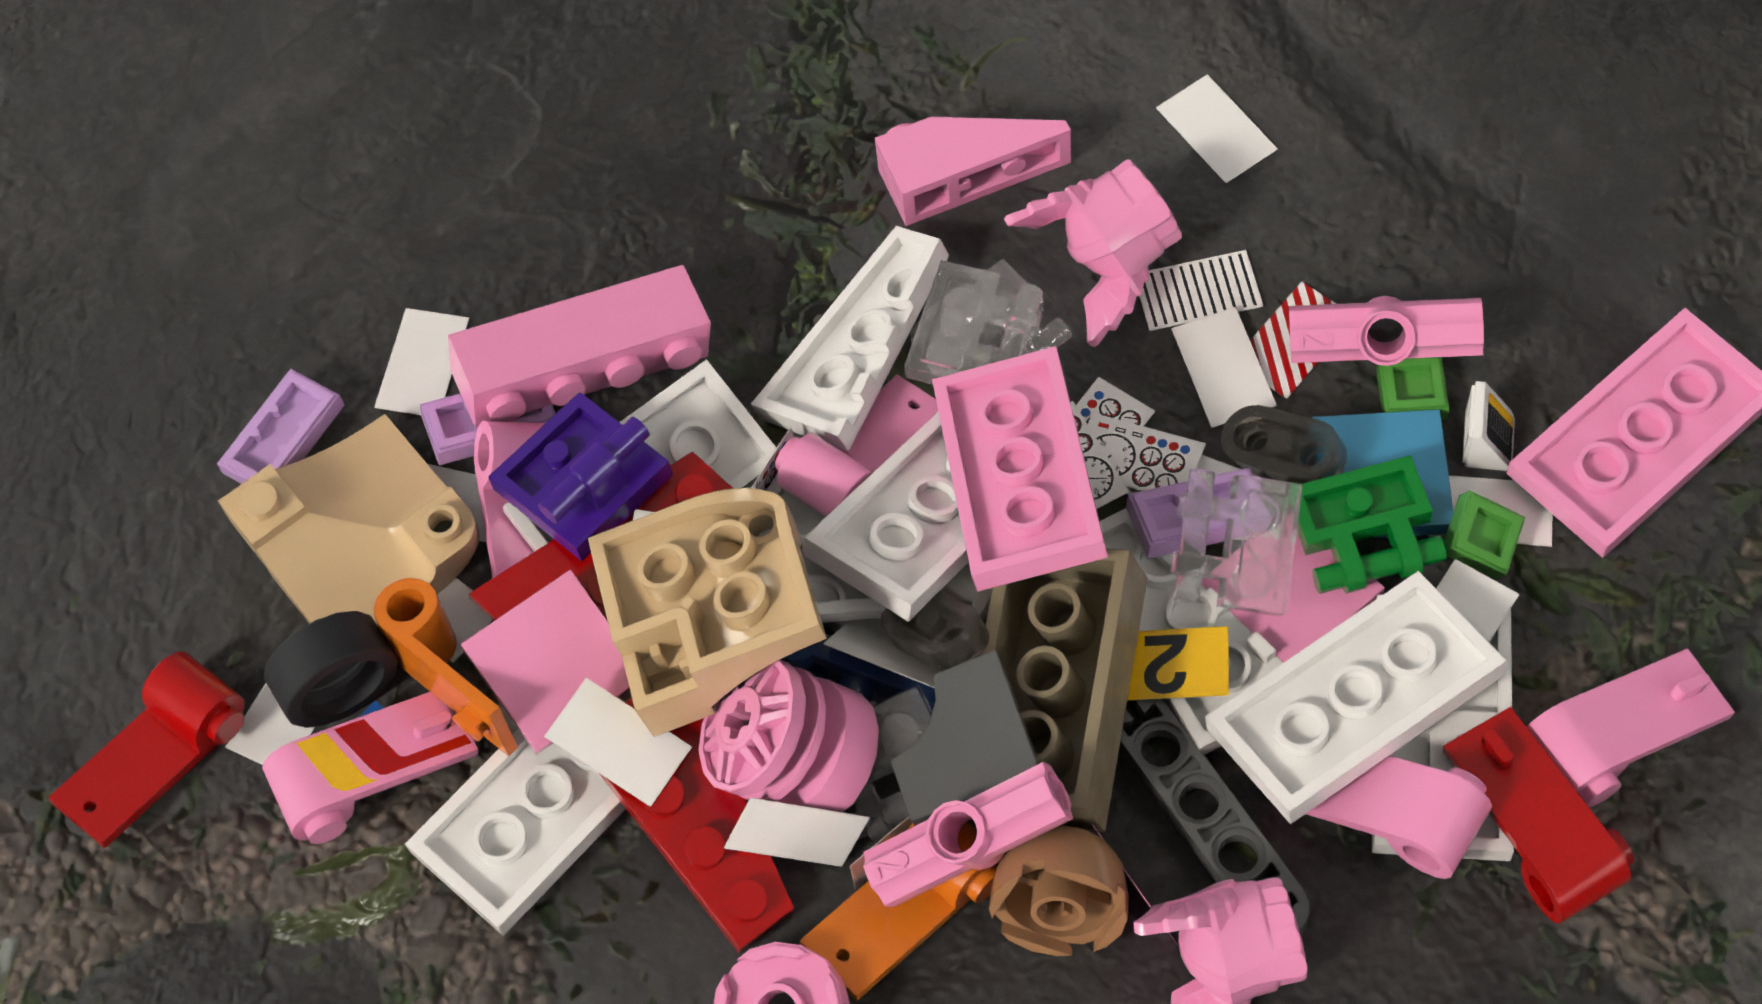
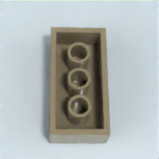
[980,548,1148,832]

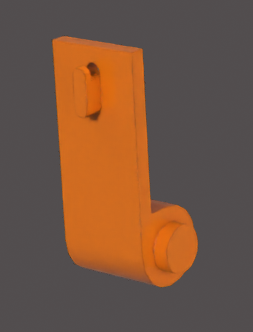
[373,578,518,757]
[800,821,999,1002]

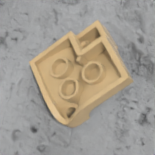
[218,414,480,635]
[588,488,827,737]

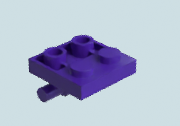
[488,392,673,561]

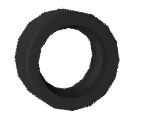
[264,611,398,728]

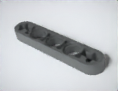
[1119,699,1310,935]

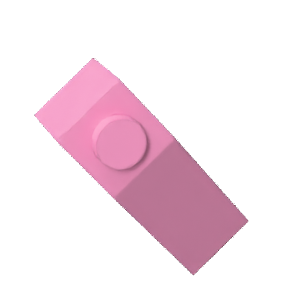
[875,117,1071,226]

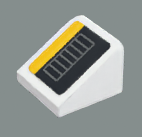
[1462,381,1515,471]

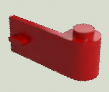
[48,651,244,849]
[1442,707,1634,924]

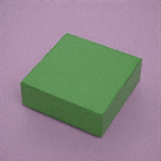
[1376,357,1449,420]
[1443,490,1525,579]

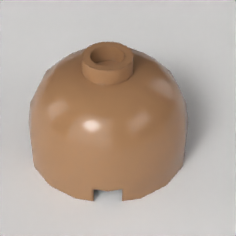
[989,825,1129,956]

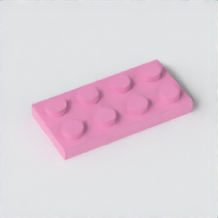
[1506,308,1762,558]
[932,346,1108,592]

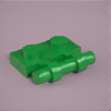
[1285,455,1447,594]

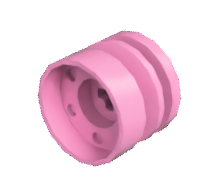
[699,659,879,812]

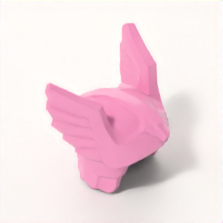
[1004,159,1182,347]
[1134,878,1307,1004]

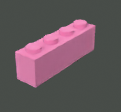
[448,265,711,428]

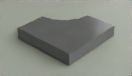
[891,650,1039,826]

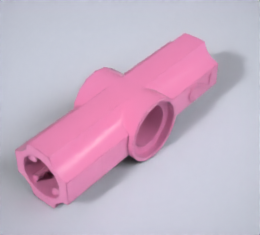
[1289,296,1484,366]
[863,762,1073,908]

